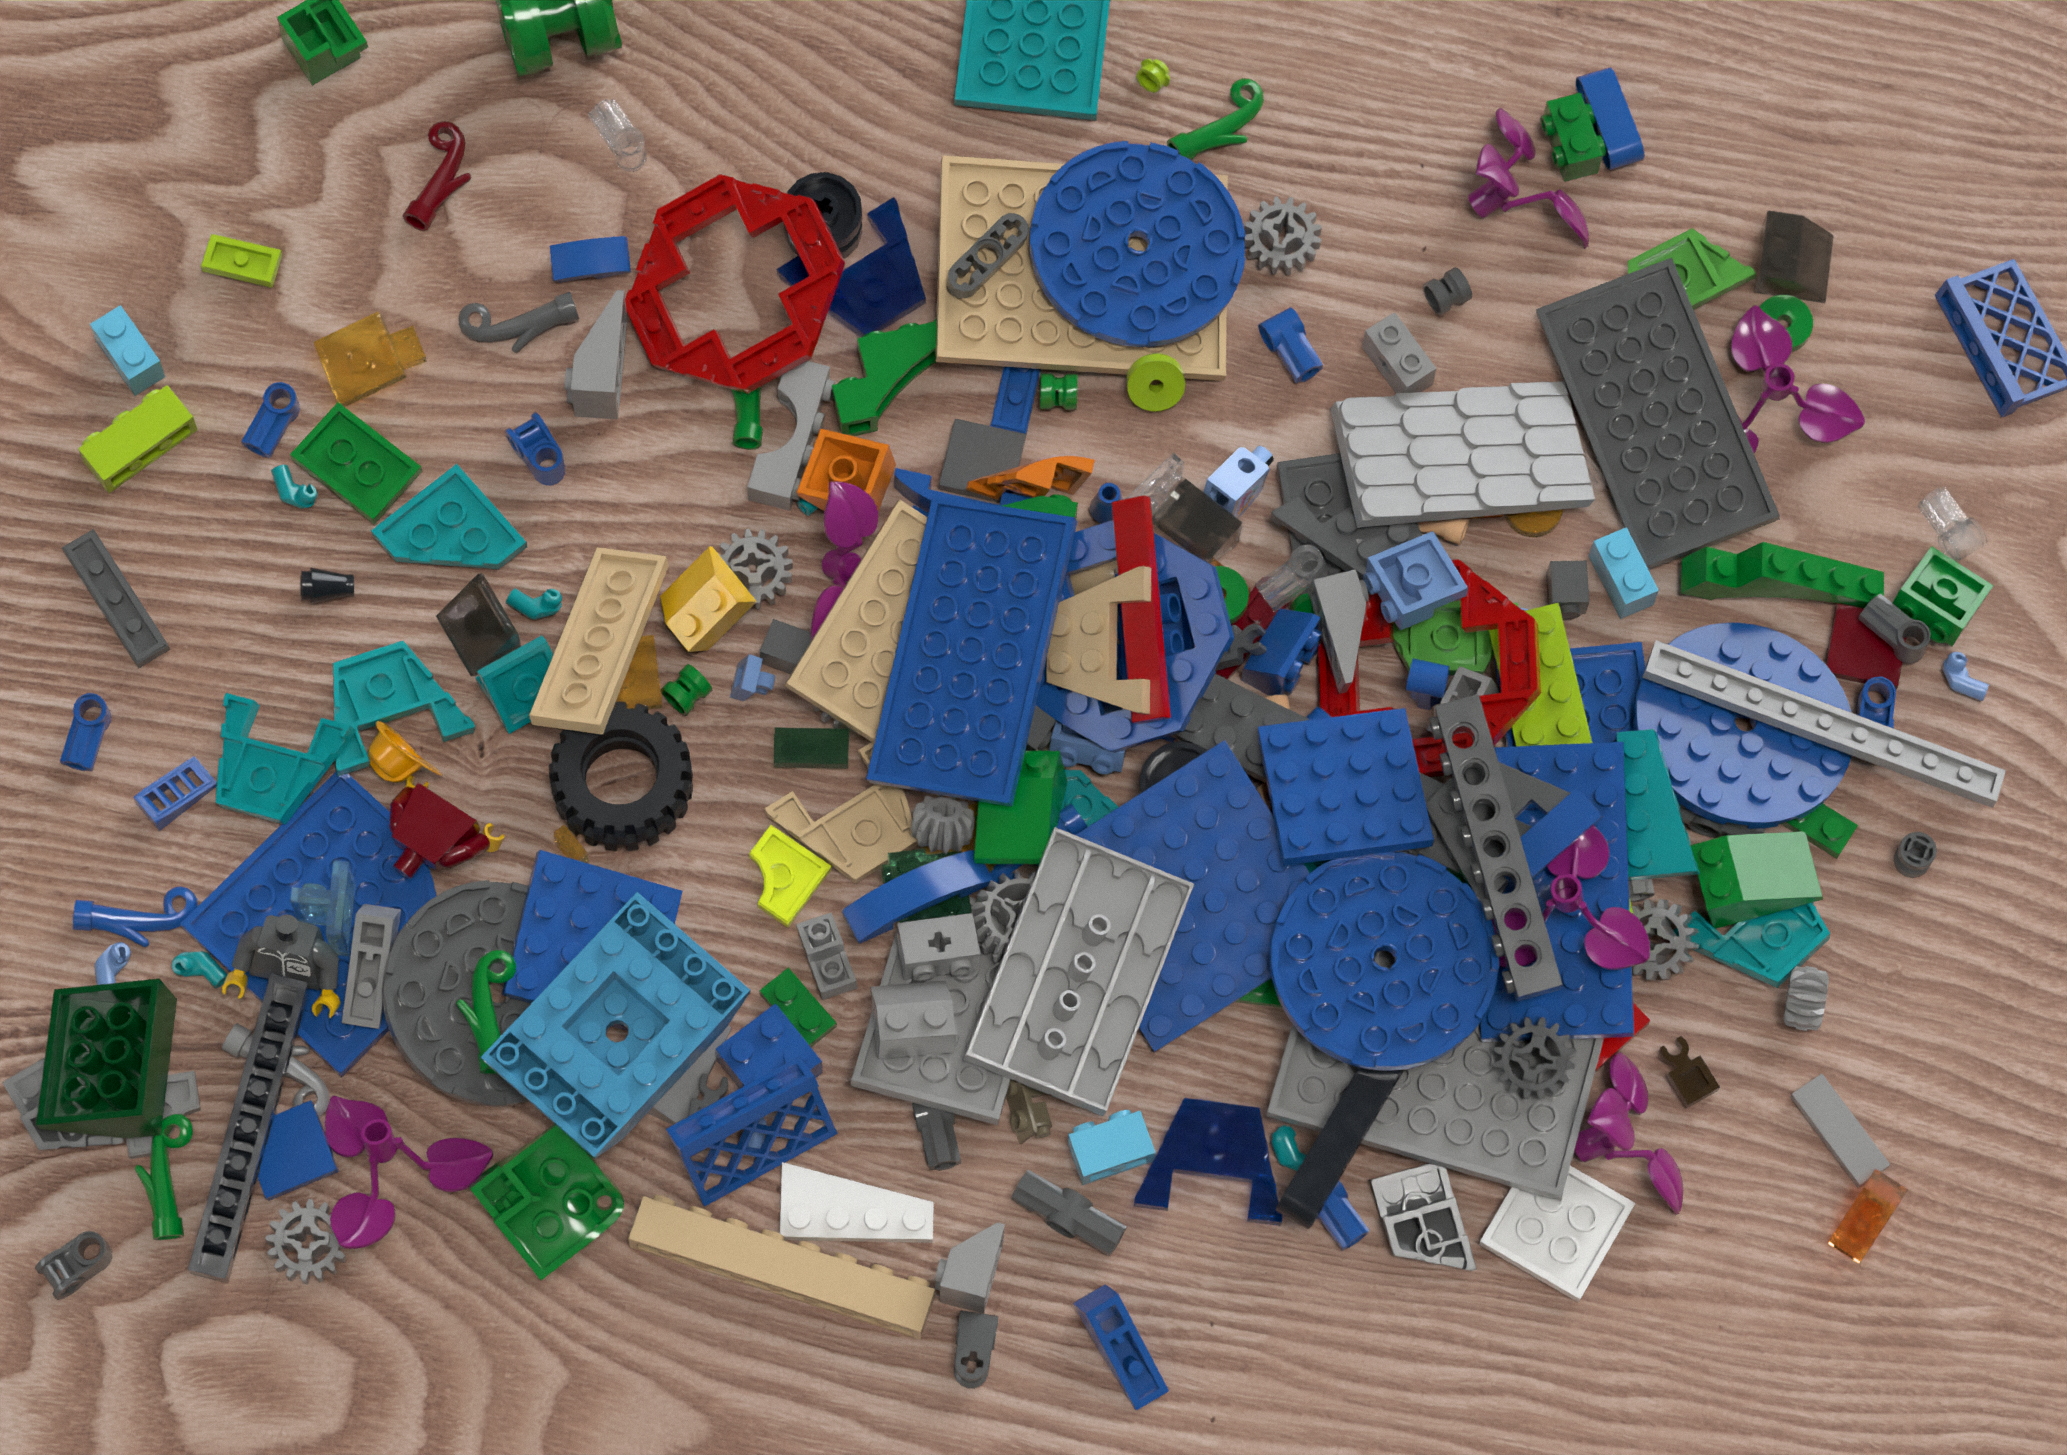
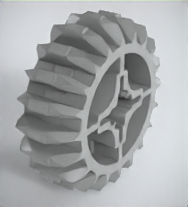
[971,870,1035,964]

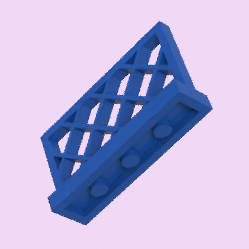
[1934,259,2067,418]
[666,1056,838,1207]

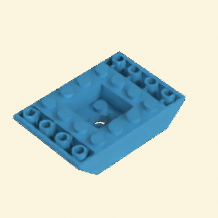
[481,892,751,1159]

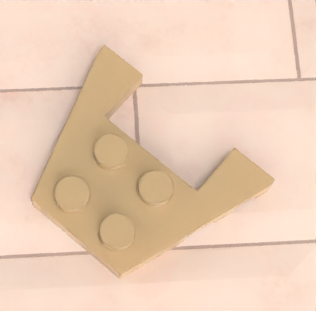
[1047,566,1151,714]
[764,742,918,884]

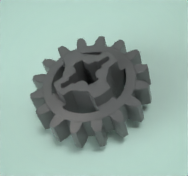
[1493,1017,1576,1099]

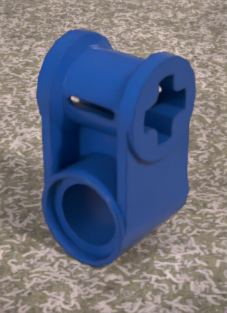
[505,412,566,485]
[1856,677,1896,729]

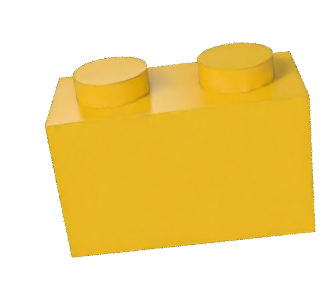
[660,546,757,652]

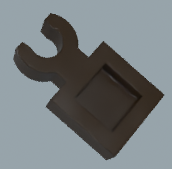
[1658,1036,1720,1109]

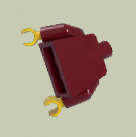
[389,775,505,879]

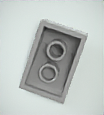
[565,290,628,419]

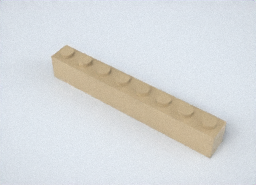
[628,1195,935,1340]

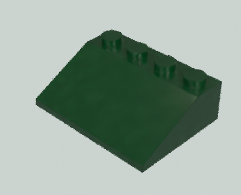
[36,978,177,1139]

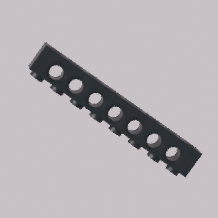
[188,973,310,1283]

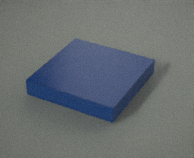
[258,1100,339,1201]

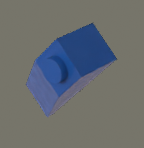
[1073,1284,1169,1411]

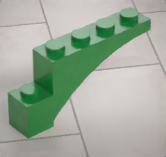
[832,319,937,436]
[1681,542,1884,608]

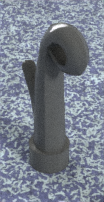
[458,292,579,353]

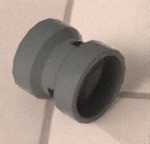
[1423,267,1472,315]
[1894,832,1937,878]

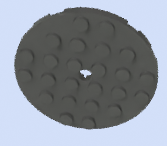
[382,880,531,1107]

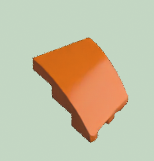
[966,456,1095,500]

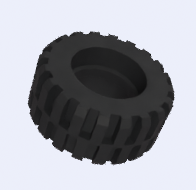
[549,702,693,851]

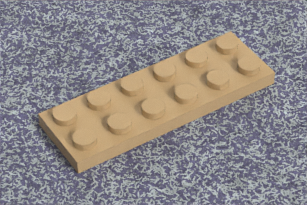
[529,547,669,735]

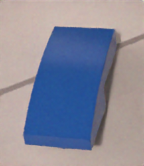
[550,236,631,283]

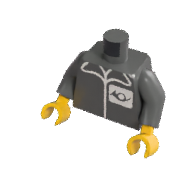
[222,914,340,1018]

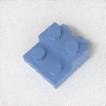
[1363,531,1468,630]
[1049,688,1127,774]

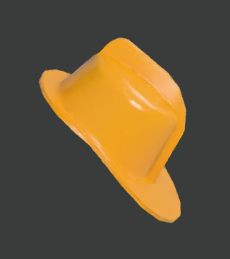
[368,721,443,783]

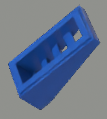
[133,756,217,831]

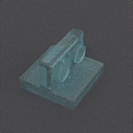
[291,861,356,956]

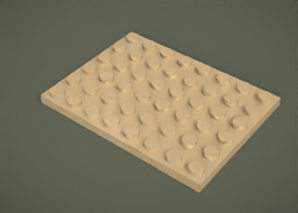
[936,155,1228,381]

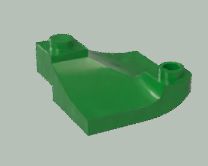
[470,1124,624,1280]

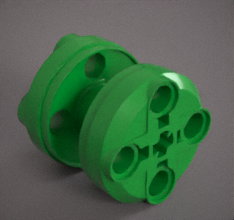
[495,0,623,77]

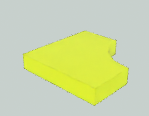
[749,825,832,928]

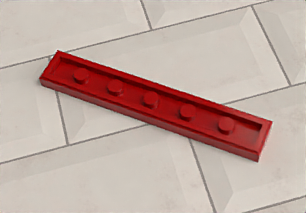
[1112,495,1171,724]

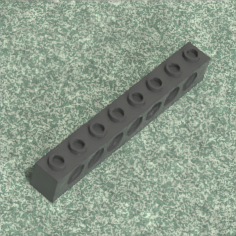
[1429,694,1563,1002]

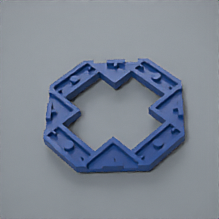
[1036,520,1234,753]

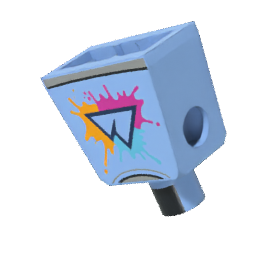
[1197,446,1274,533]

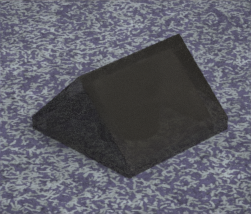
[1152,478,1243,563]
[436,573,521,676]

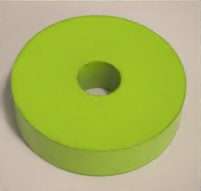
[1126,353,1185,411]

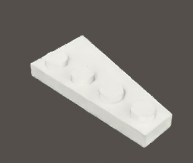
[780,1162,934,1243]

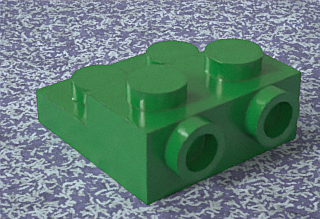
[1892,546,1994,646]

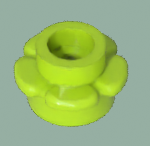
[1136,59,1170,92]

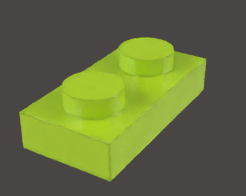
[201,234,282,288]

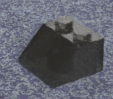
[1754,210,1834,303]

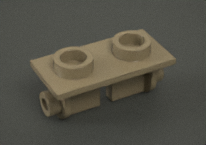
[1006,1080,1052,1144]

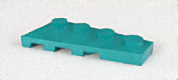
[1617,729,1700,881]

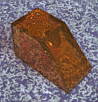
[1828,1169,1908,1264]

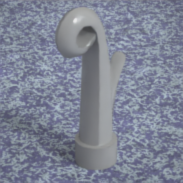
[222,1023,329,1116]

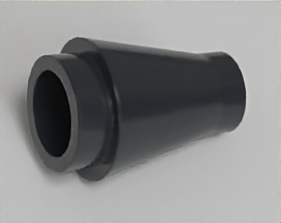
[300,567,354,604]

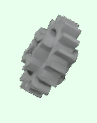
[1244,197,1322,275]
[720,529,793,609]
[1632,899,1699,980]
[265,1199,347,1284]

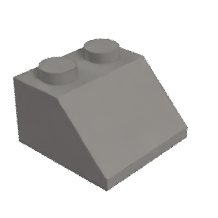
[870,981,956,1059]
[935,1222,1005,1314]

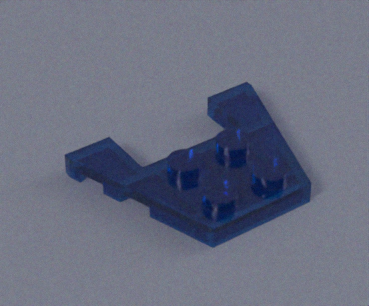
[777,197,926,337]
[1134,1098,1283,1226]

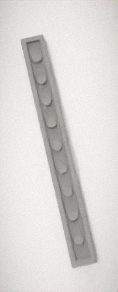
[1642,640,2006,808]

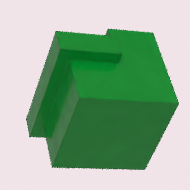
[277,0,368,86]

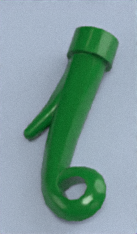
[1167,78,1264,160]
[731,387,763,450]
[456,950,516,1074]
[135,1114,193,1240]

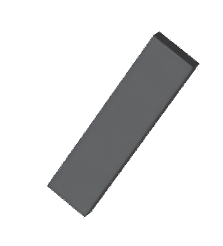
[62,529,170,669]

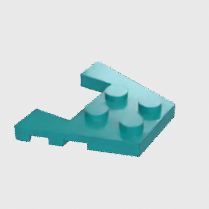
[333,641,475,777]
[216,693,356,825]
[1673,902,1830,988]

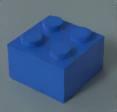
[715,1003,823,1117]

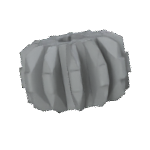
[911,795,975,854]
[1783,966,1829,1031]

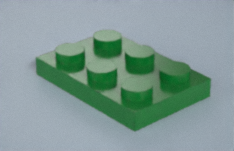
[290,402,422,525]

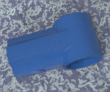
[1258,307,1323,383]
[241,382,300,458]
[1406,658,1450,710]
[60,693,112,772]
[1317,1180,1370,1251]

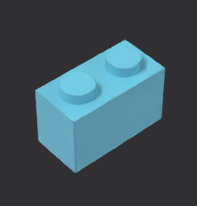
[90,305,165,396]
[1589,527,1659,619]
[1068,1110,1156,1185]

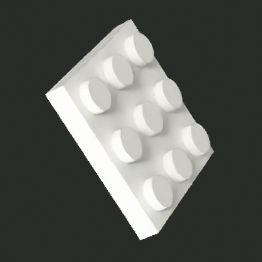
[1479,1166,1635,1303]

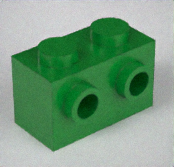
[1540,92,1606,182]

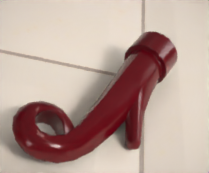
[402,121,471,231]

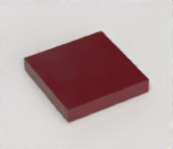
[1826,603,1907,690]

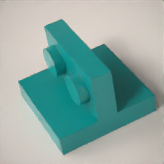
[475,635,553,734]

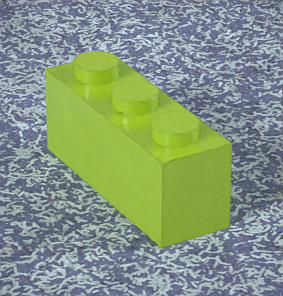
[78,385,198,493]

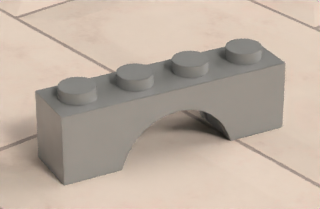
[747,361,835,511]

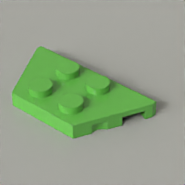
[1628,228,1756,310]
[1393,601,1518,675]

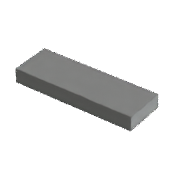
[1790,1074,1890,1188]

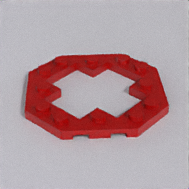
[625,174,845,393]
[1319,559,1541,777]

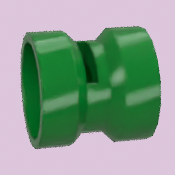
[1040,373,1077,410]
[660,664,713,716]

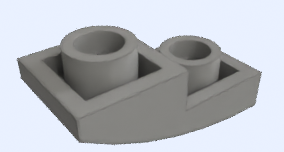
[796,912,858,1000]

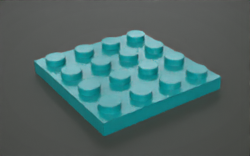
[954,0,1110,120]

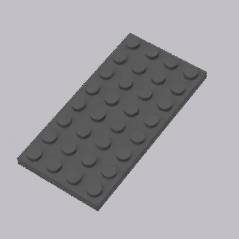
[1536,257,1780,570]

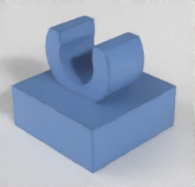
[730,654,775,702]

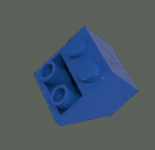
[1241,608,1322,696]

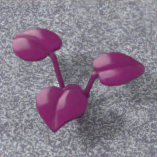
[1468,107,1589,249]
[1731,305,1865,454]
[811,481,878,641]
[1491,826,1650,970]
[1574,1052,1683,1215]
[325,1095,493,1249]

